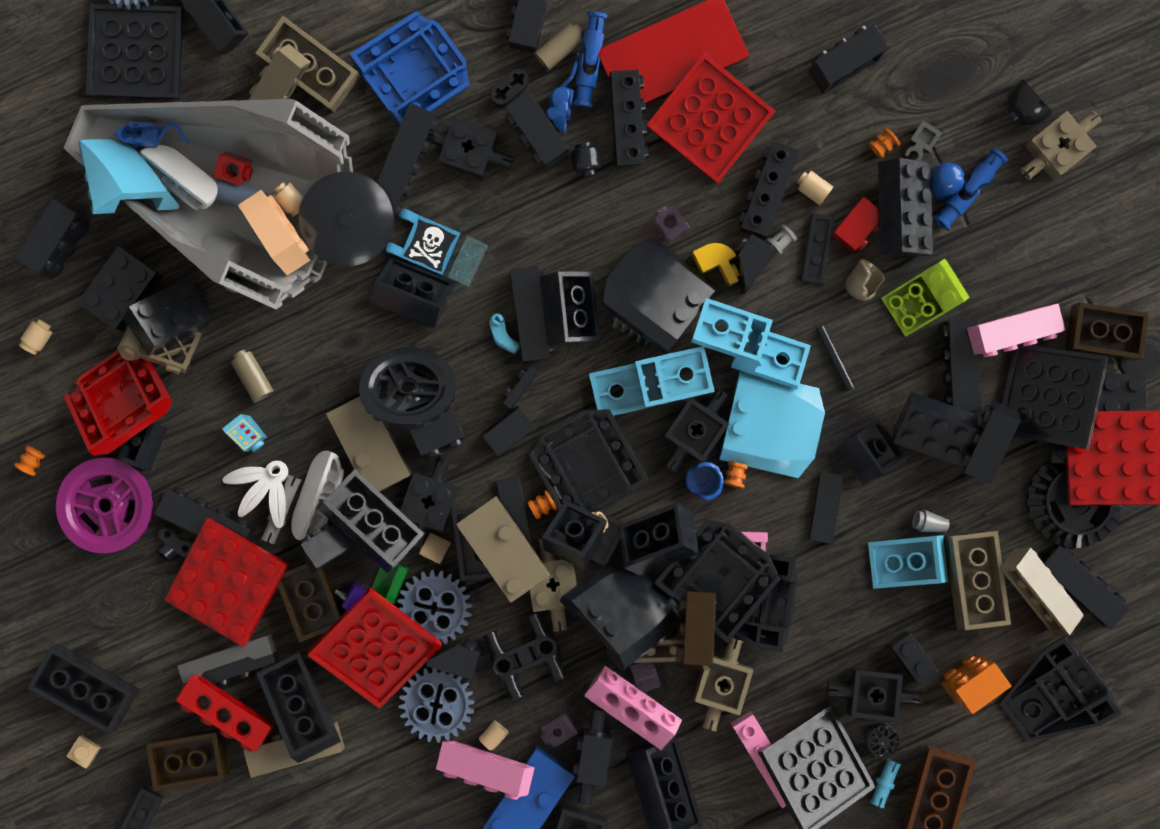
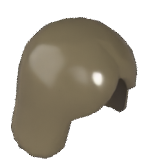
[845,259,885,301]

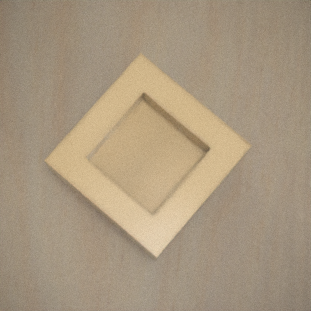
[67,735,101,768]

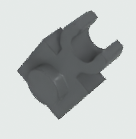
[904,121,942,161]

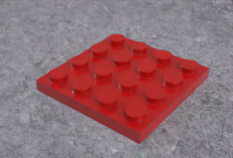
[647,53,775,184]
[1065,410,1160,506]
[165,518,289,647]
[308,587,442,709]

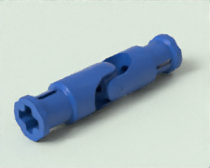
[572,11,608,108]
[933,148,1008,231]

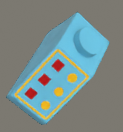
[222,414,267,452]

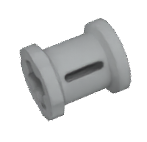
[766,224,797,255]

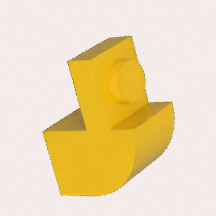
[691,243,739,287]

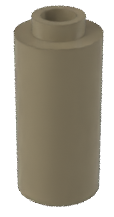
[534,23,584,71]
[231,350,274,403]

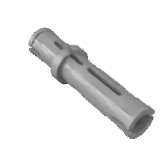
[261,475,302,544]

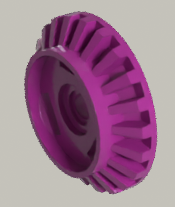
[56,458,154,553]

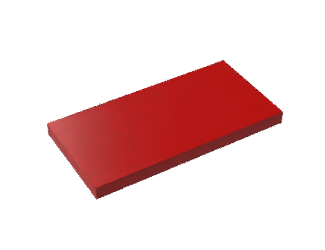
[598,0,750,105]

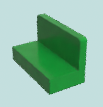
[372,563,410,606]

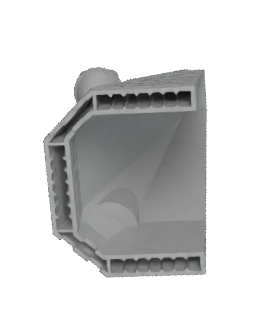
[64,99,353,309]

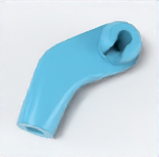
[489,313,521,354]

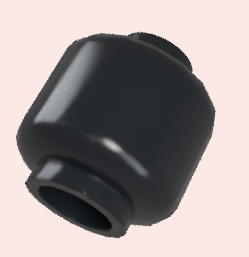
[570,142,603,177]

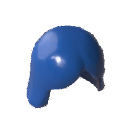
[930,163,964,201]
[685,462,723,501]

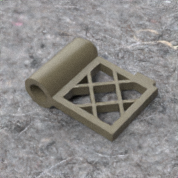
[117,326,202,375]

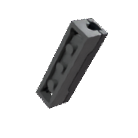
[177,634,279,687]

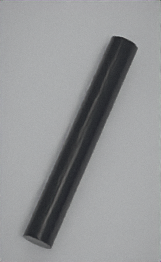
[816,325,855,391]

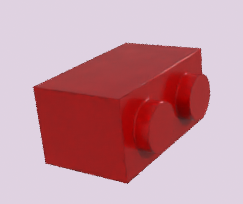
[832,197,880,253]

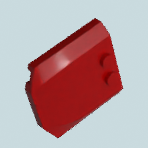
[64,350,172,456]

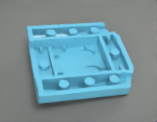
[719,370,825,478]

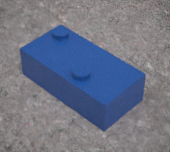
[483,745,575,829]

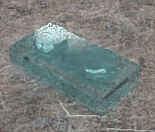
[448,235,489,287]

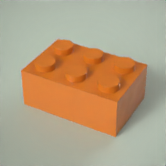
[940,655,1012,714]

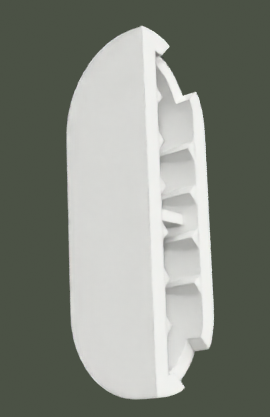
[140,145,218,210]
[291,451,344,540]

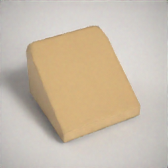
[419,532,451,564]

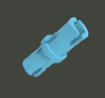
[870,759,901,808]

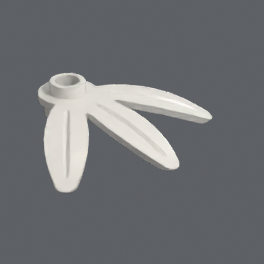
[223,461,288,528]

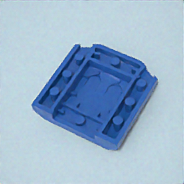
[350,11,470,127]

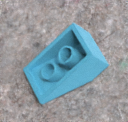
[868,535,949,589]

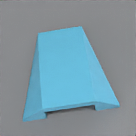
[78,139,180,214]

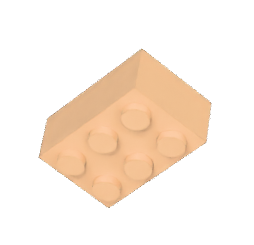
[238,189,310,276]

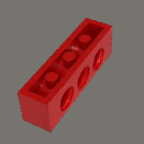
[176,674,275,752]

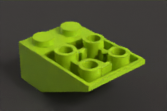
[881,259,970,337]

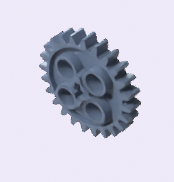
[397,570,473,644]
[399,667,475,743]

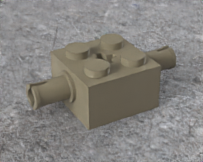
[1020,111,1101,180]
[530,538,577,632]
[693,637,754,731]

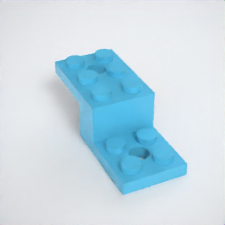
[691,298,811,389]
[589,346,715,416]

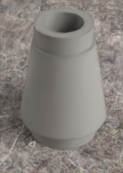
[912,509,949,533]

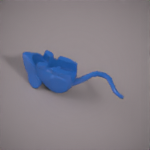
[546,52,579,133]
[114,121,190,150]

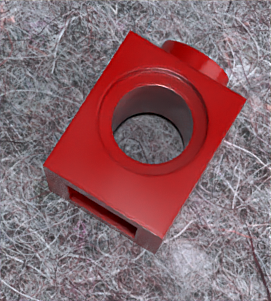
[213,151,253,186]

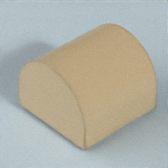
[479,720,509,750]

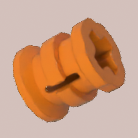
[869,128,900,159]
[14,446,45,476]
[723,461,748,489]
[528,490,558,519]

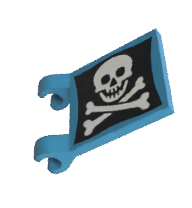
[386,209,460,275]

